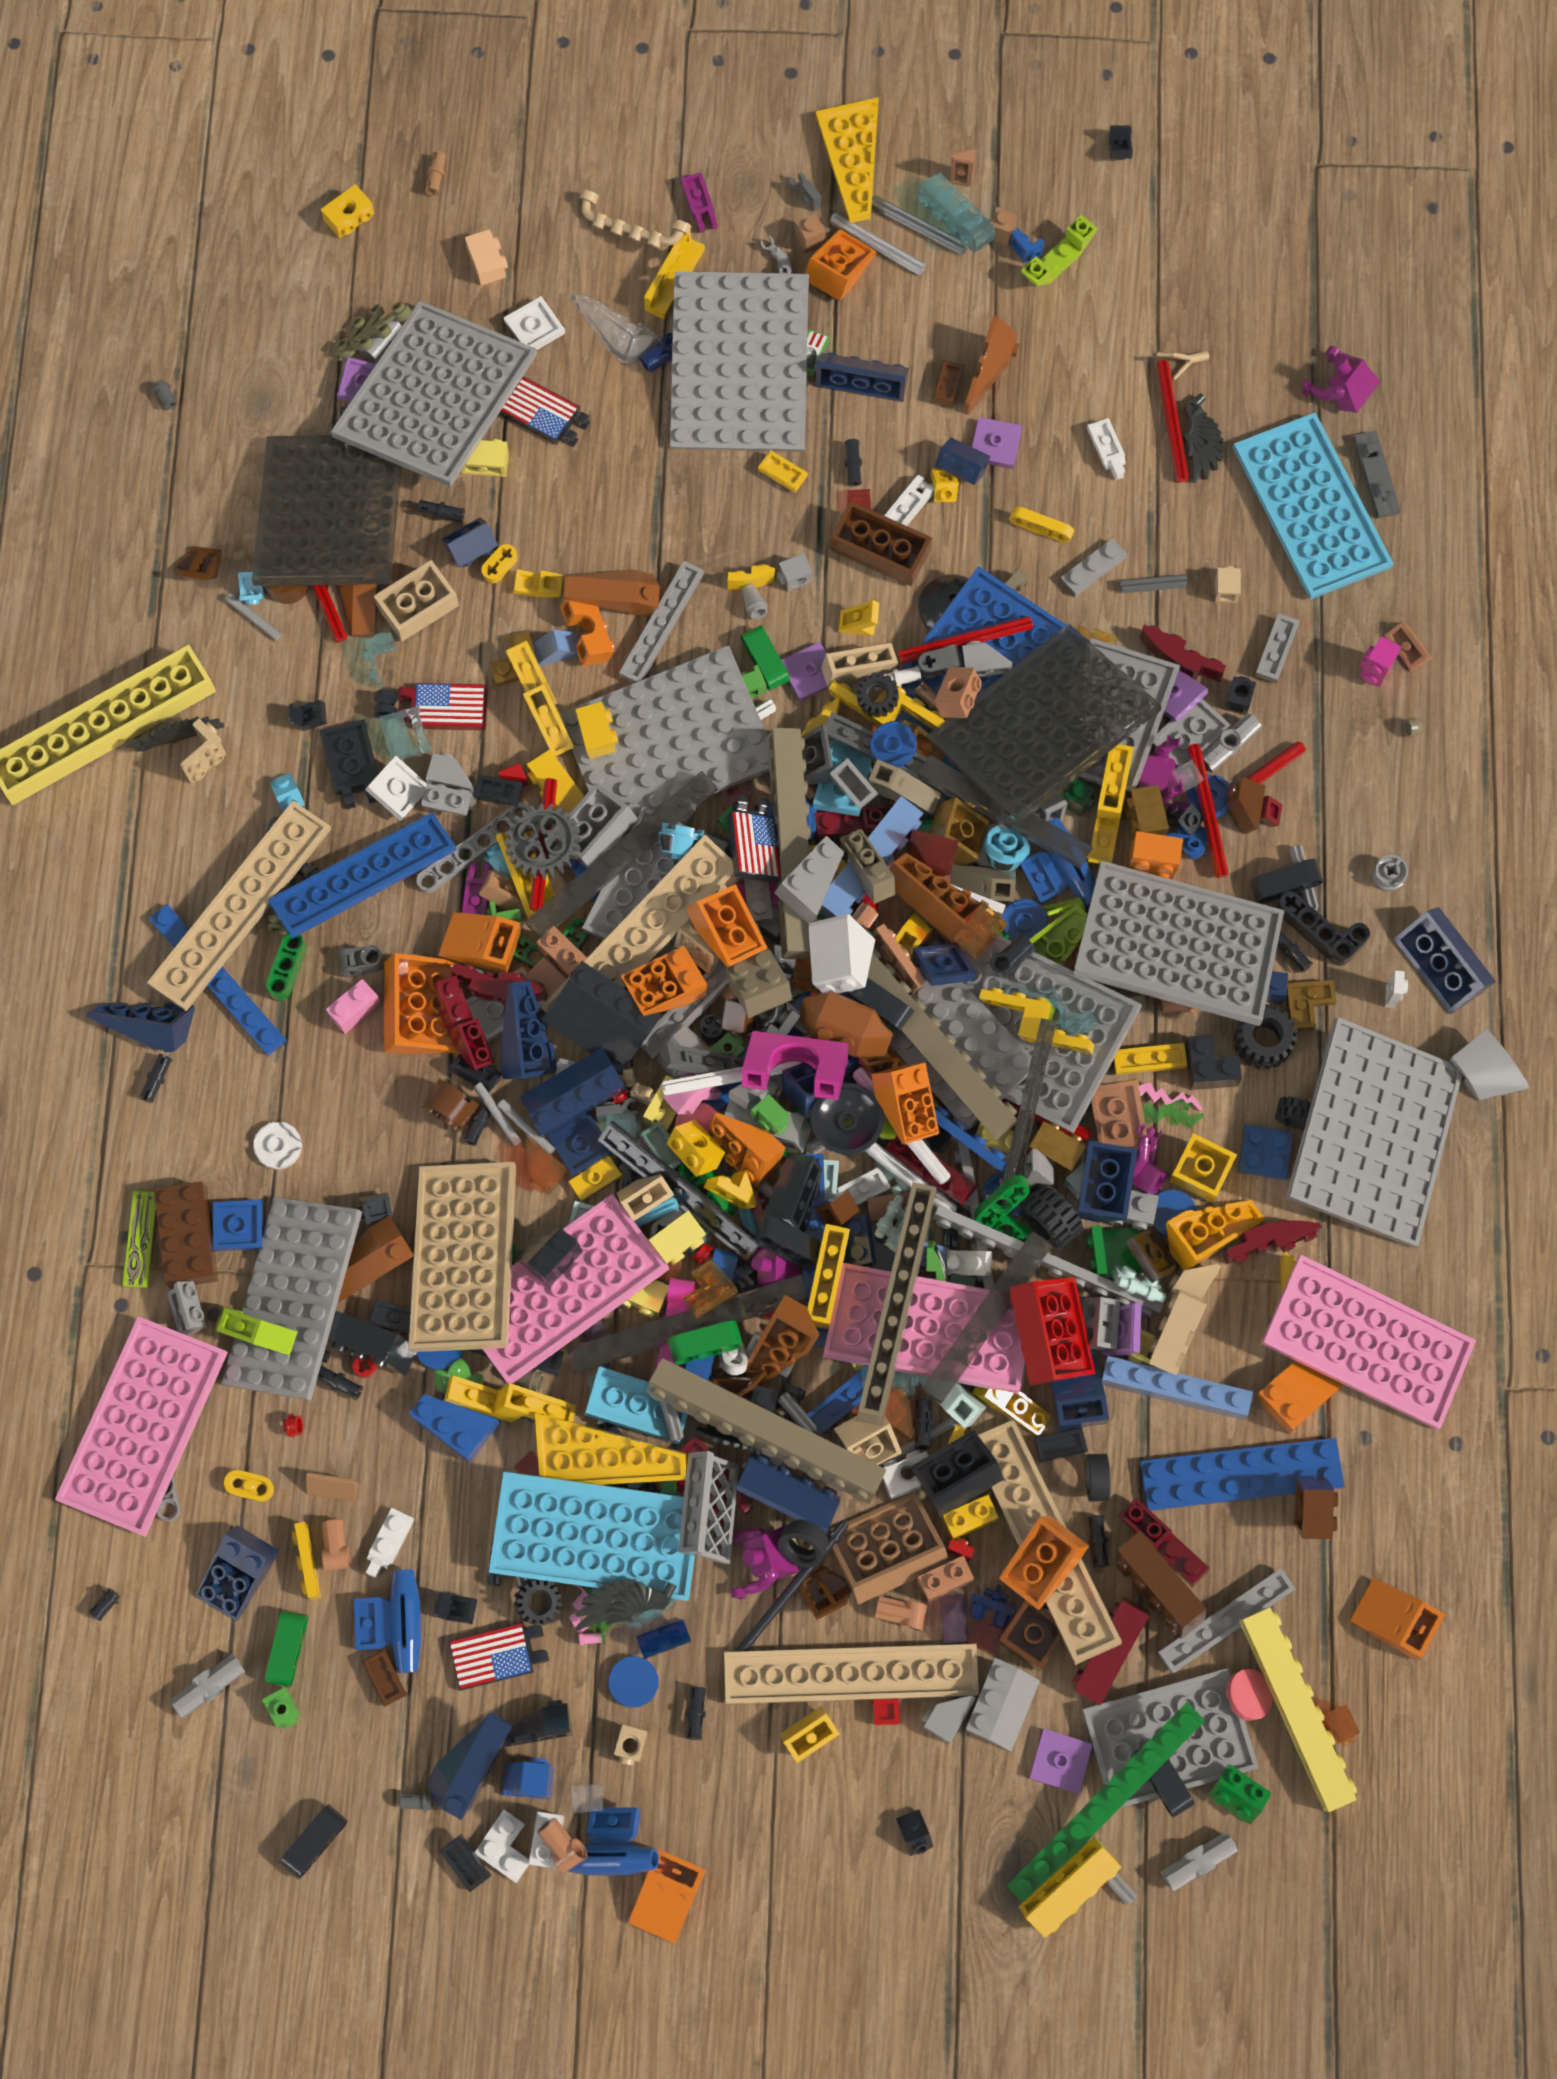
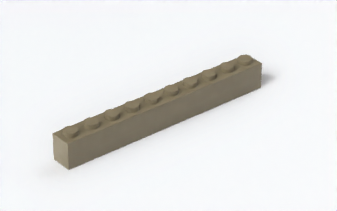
[768,728,817,959]
[867,948,1019,1141]
[858,1182,937,1426]
[646,1358,886,1504]

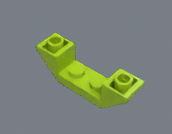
[1020,214,1098,286]
[214,1305,297,1355]

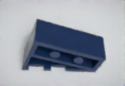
[782,1054,858,1119]

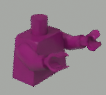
[1301,346,1380,413]
[1137,735,1189,803]
[1132,1124,1170,1194]
[732,1246,801,1304]
[717,1526,799,1600]

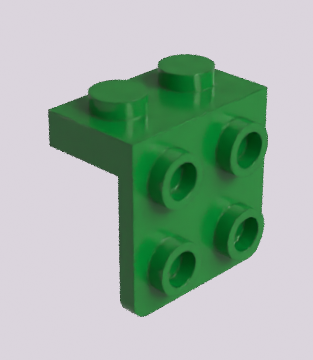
[1086,1225,1143,1279]

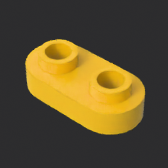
[224,1470,274,1502]

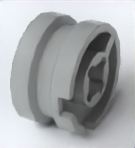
[1372,855,1408,892]

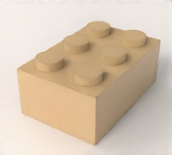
[374,560,459,642]

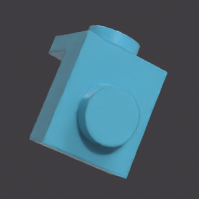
[238,571,265,605]
[269,773,305,812]
[483,844,511,879]

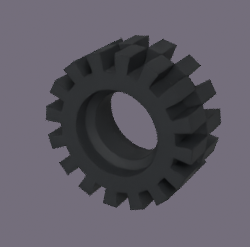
[856,672,899,718]
[1274,1096,1311,1130]
[513,1579,562,1625]

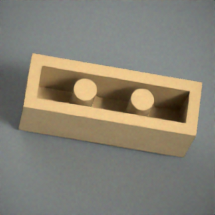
[821,643,898,688]

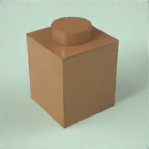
[988,207,1018,246]
[796,214,826,254]

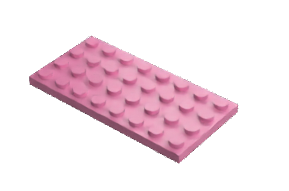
[483,1194,669,1384]
[1261,1255,1476,1430]
[823,1263,1025,1394]
[55,1316,228,1537]

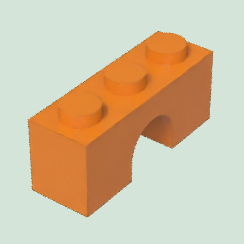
[560,599,614,666]

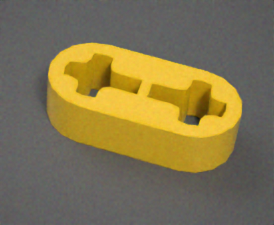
[481,544,517,584]

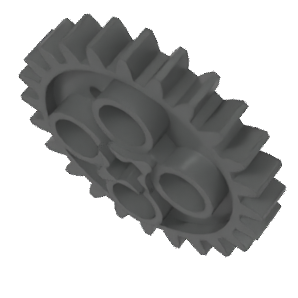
[504,804,582,879]

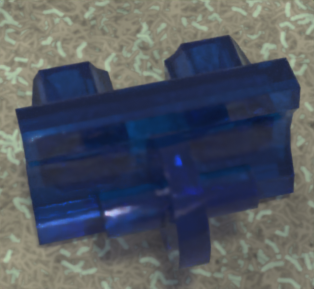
[969,1584,1016,1629]

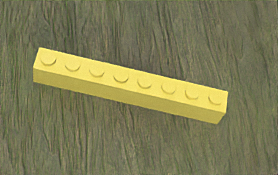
[1239,1608,1357,1812]

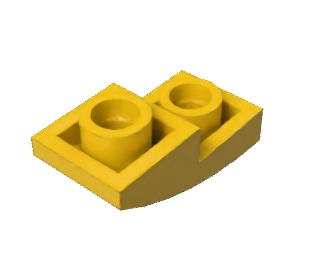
[727,564,775,590]

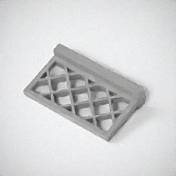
[678,1451,739,1564]

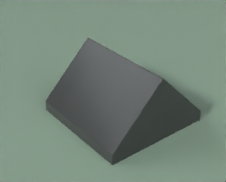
[802,724,833,785]

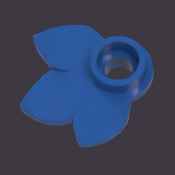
[1166,826,1208,860]

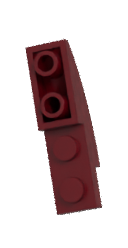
[1140,624,1227,682]
[814,804,894,840]
[451,963,548,1003]
[433,975,495,1071]
[885,1134,977,1206]
[1223,1220,1322,1265]
[1119,1497,1210,1588]

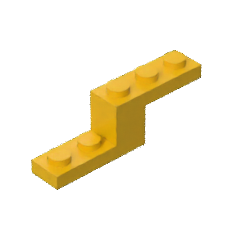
[506,641,575,756]
[829,681,946,735]
[1088,743,1134,866]
[979,987,1094,1055]
[444,1375,576,1423]

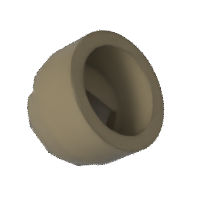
[1403,718,1423,737]

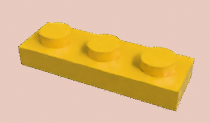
[1113,1043,1187,1076]
[292,1522,321,1601]

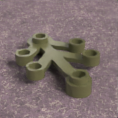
[335,301,412,359]

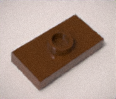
[932,360,965,408]
[362,1649,407,1707]

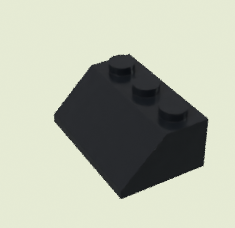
[910,1430,1004,1517]

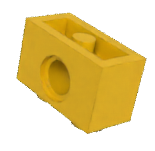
[321,184,374,238]
[666,1120,725,1177]
[941,1495,999,1540]

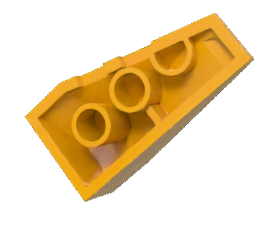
[1166,1200,1266,1271]

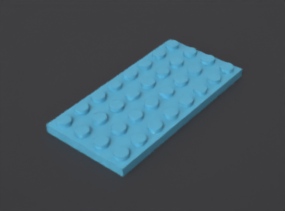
[1233,413,1394,600]
[489,1471,695,1601]

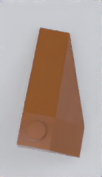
[964,316,1020,415]
[335,541,382,638]
[563,569,660,617]
[337,1216,414,1304]
[746,1295,819,1386]

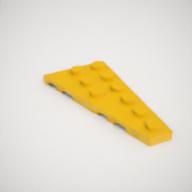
[816,97,879,224]
[535,1412,687,1485]

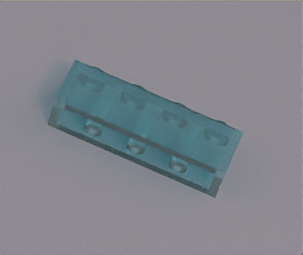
[918,172,995,253]

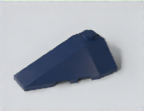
[500,981,557,1079]
[86,1002,195,1052]
[426,1712,513,1820]

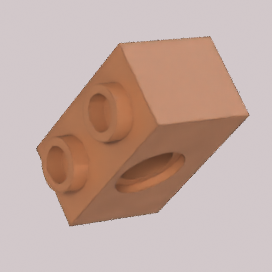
[934,667,981,718]
[537,926,587,978]
[917,1556,974,1603]

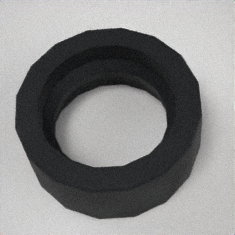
[1085,1453,1111,1502]
[778,1520,828,1568]

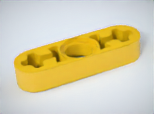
[1009,506,1074,543]

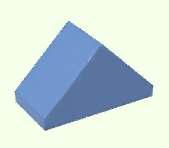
[533,629,579,666]

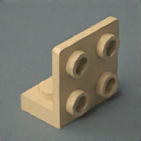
[674,919,719,974]

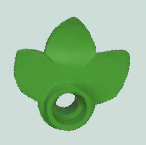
[434,1358,483,1407]

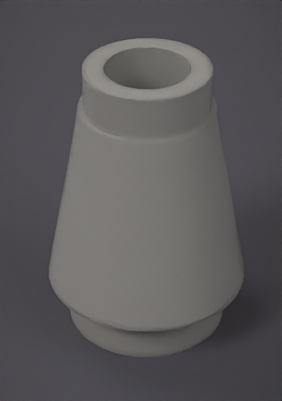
[742,584,768,619]

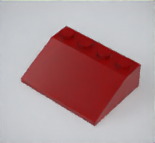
[1009,1277,1095,1386]

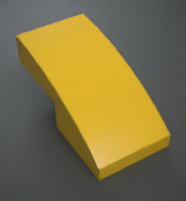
[513,569,563,598]

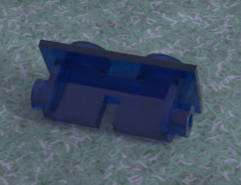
[636,1619,691,1659]

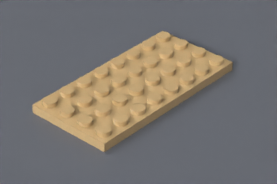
[409,1162,516,1352]

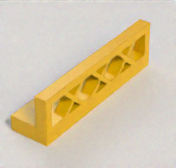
[644,229,705,320]
[495,832,562,922]

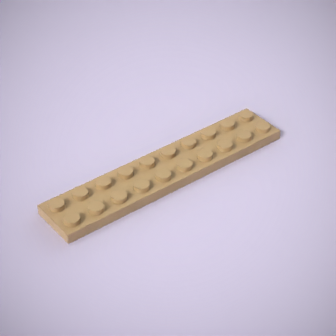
[147,801,331,1011]
[541,835,734,1012]
[978,1419,1122,1665]
[724,1644,979,1704]

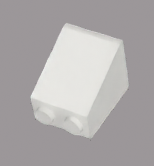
[809,914,875,994]

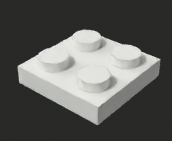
[504,296,565,350]
[365,756,427,821]

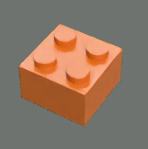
[1127,831,1183,880]

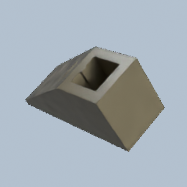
[868,759,942,816]
[840,829,895,904]
[944,865,1016,902]

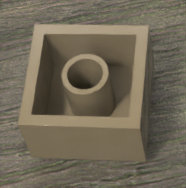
[726,949,792,1018]

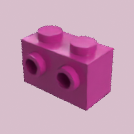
[1360,636,1402,687]

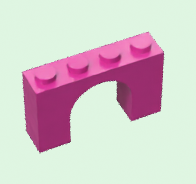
[742,1031,848,1100]

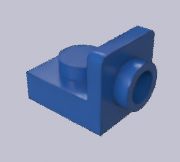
[1009,228,1044,263]

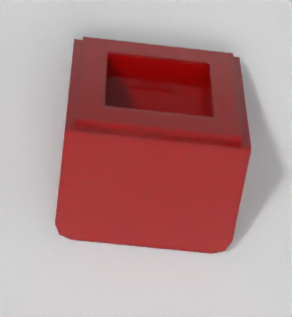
[498,763,528,786]

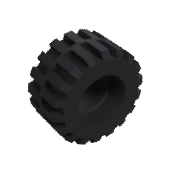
[1233,1004,1297,1070]
[1020,1184,1083,1249]

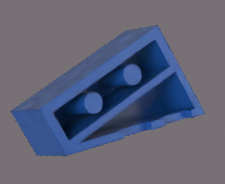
[409,1394,500,1463]
[501,1758,555,1800]

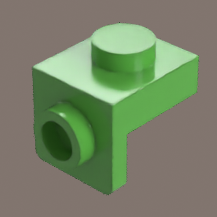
[486,900,523,925]

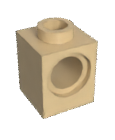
[1215,566,1241,603]
[614,1724,648,1766]

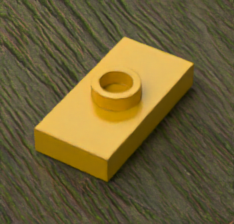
[758,450,808,493]
[568,1156,622,1202]

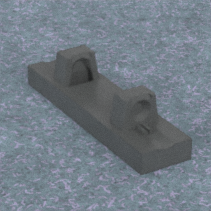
[1353,431,1401,519]
[662,1043,745,1076]

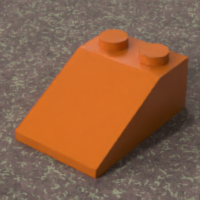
[805,229,877,301]
[686,884,768,968]
[1255,1361,1343,1434]
[999,1515,1089,1609]

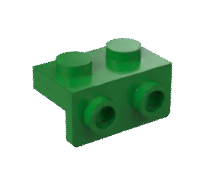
[1207,1764,1271,1825]

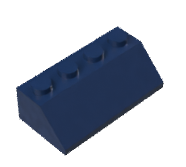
[816,353,909,402]
[1394,907,1496,1014]
[520,1047,627,1138]
[736,1453,841,1534]

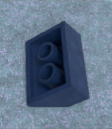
[1077,1141,1137,1222]

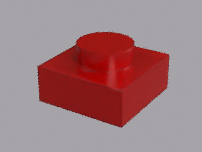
[946,1538,975,1561]
[873,1698,900,1726]

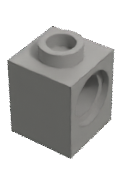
[776,553,813,592]

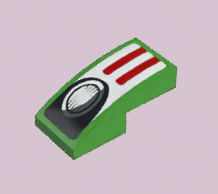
[807,329,830,376]
[927,1241,948,1282]

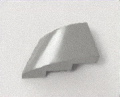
[1450,1029,1529,1101]

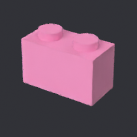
[326,979,381,1034]

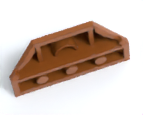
[799,991,893,1057]

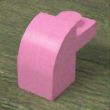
[664,1072,722,1114]

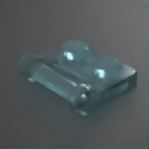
[379,706,432,760]

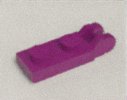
[680,172,718,233]
[462,862,491,915]

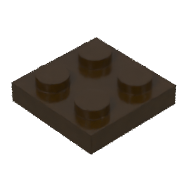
[1126,1226,1180,1283]

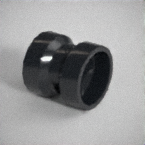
[373,689,398,720]
[700,1014,724,1044]
[776,1384,806,1414]

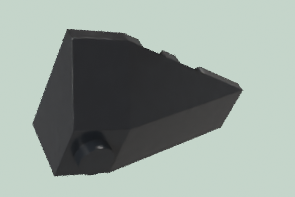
[502,1700,573,1748]

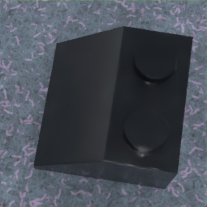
[514,1221,583,1288]

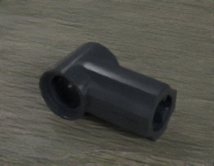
[990,933,1036,979]

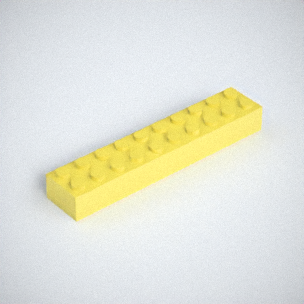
[0,645,216,806]

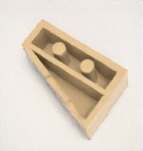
[1149,1290,1208,1375]

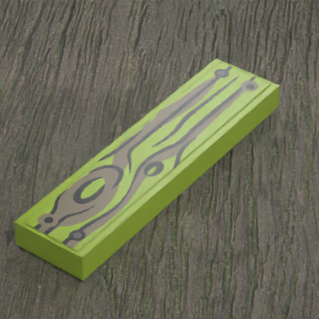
[122,1191,157,1289]

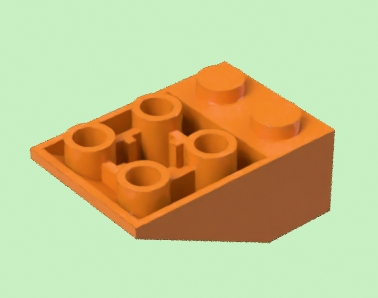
[438,912,521,973]
[621,946,707,1016]
[871,1063,939,1144]
[708,1113,785,1188]
[1349,1578,1445,1661]
[628,1849,706,1944]

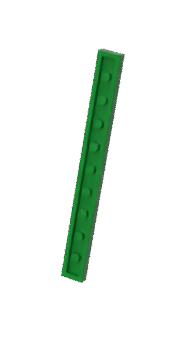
[1007,1702,1206,1903]

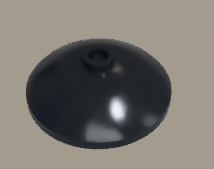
[918,574,969,631]
[811,1083,884,1155]

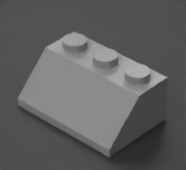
[561,783,638,871]
[964,1658,1040,1752]

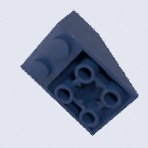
[1050,1351,1109,1431]
[195,1525,279,1621]

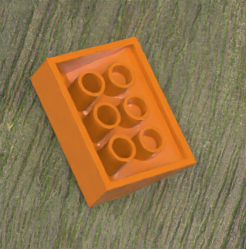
[384,953,461,1054]

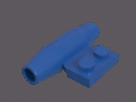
[1019,818,1096,908]
[354,1569,422,1673]
[567,1807,659,1876]

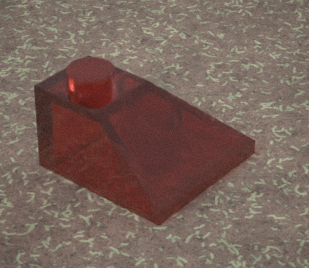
[909,829,959,879]

